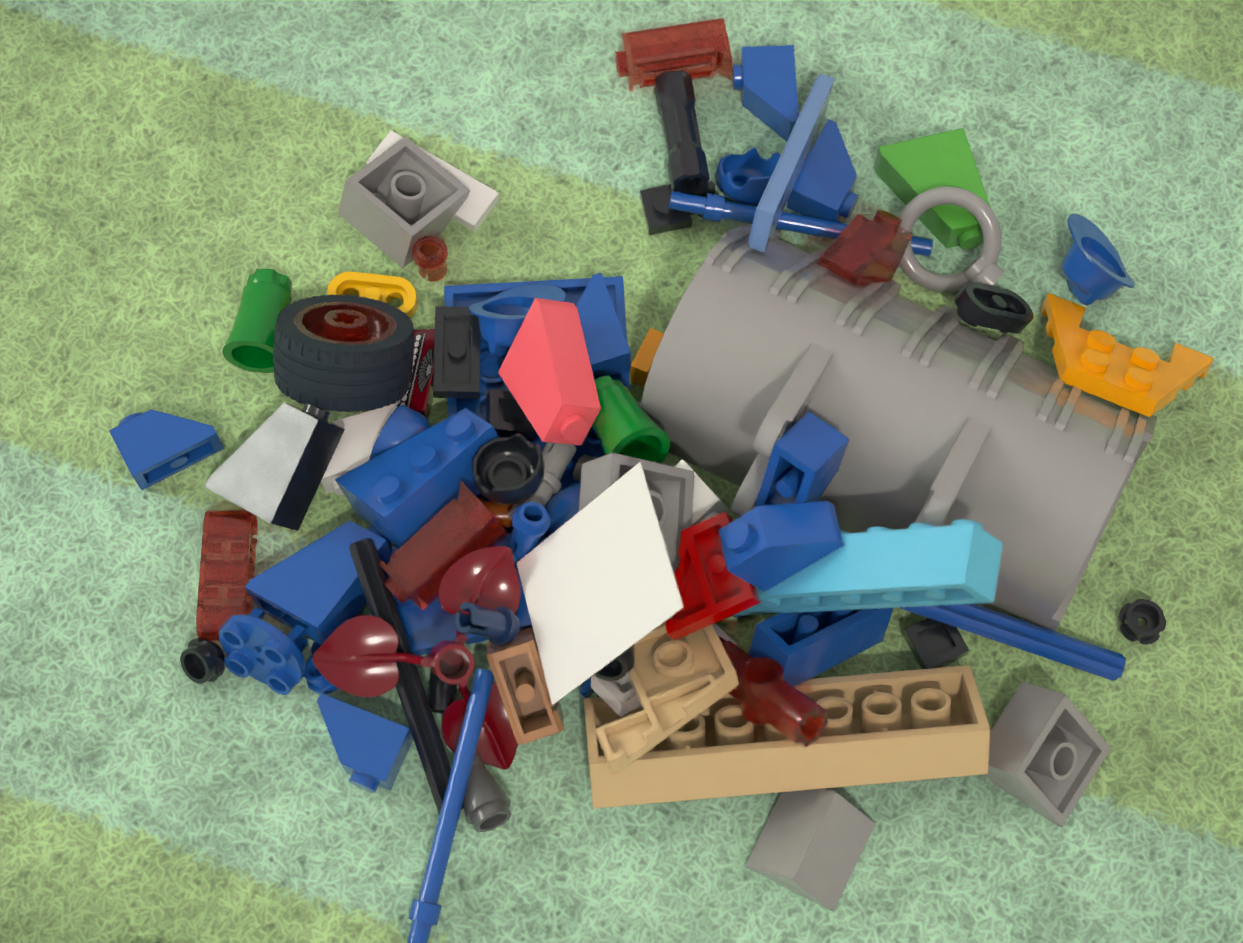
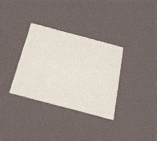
[517,462,683,705]

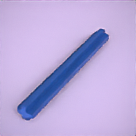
[900,604,1126,681]

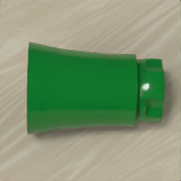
[222,268,292,373]
[592,376,670,464]

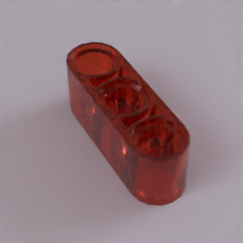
[196,510,258,642]

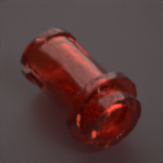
[412,235,448,282]

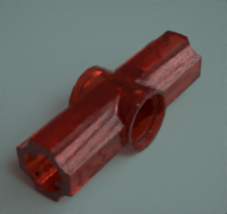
[719,637,828,747]

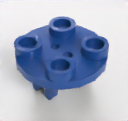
[219,607,308,695]

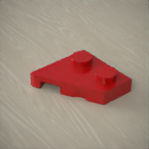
[666,511,760,640]

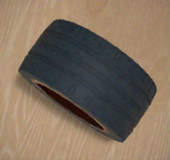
[273,295,414,412]

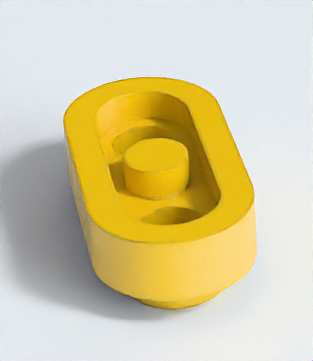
[327,272,418,319]

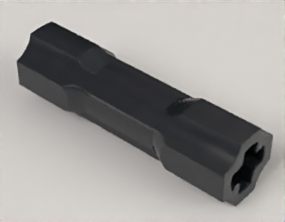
[655,70,710,196]

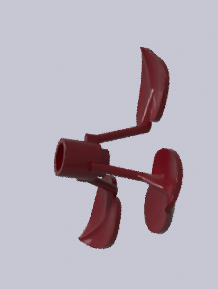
[312,546,521,770]

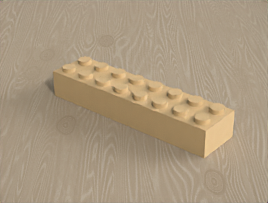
[584,665,990,809]

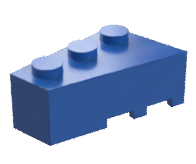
[335,408,499,555]

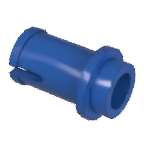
[507,502,551,559]

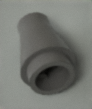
[463,756,511,832]

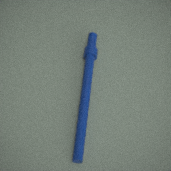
[668,191,933,257]
[407,668,494,943]

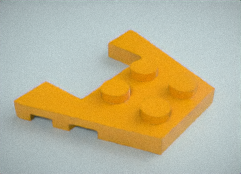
[1041,293,1214,417]

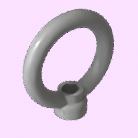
[893,186,1004,293]

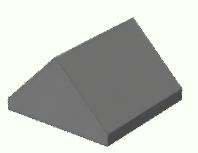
[745,788,876,912]

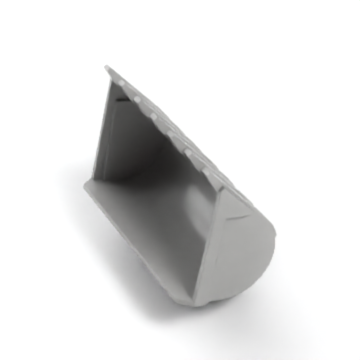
[639,224,1157,631]

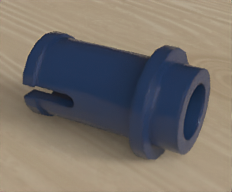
[455,602,520,646]

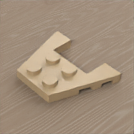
[595,615,739,774]

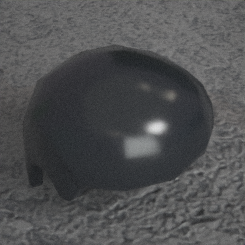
[472,433,545,505]

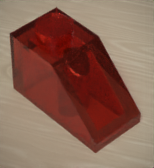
[818,210,913,284]

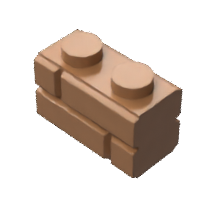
[486,627,564,745]

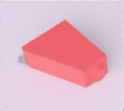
[498,298,601,445]

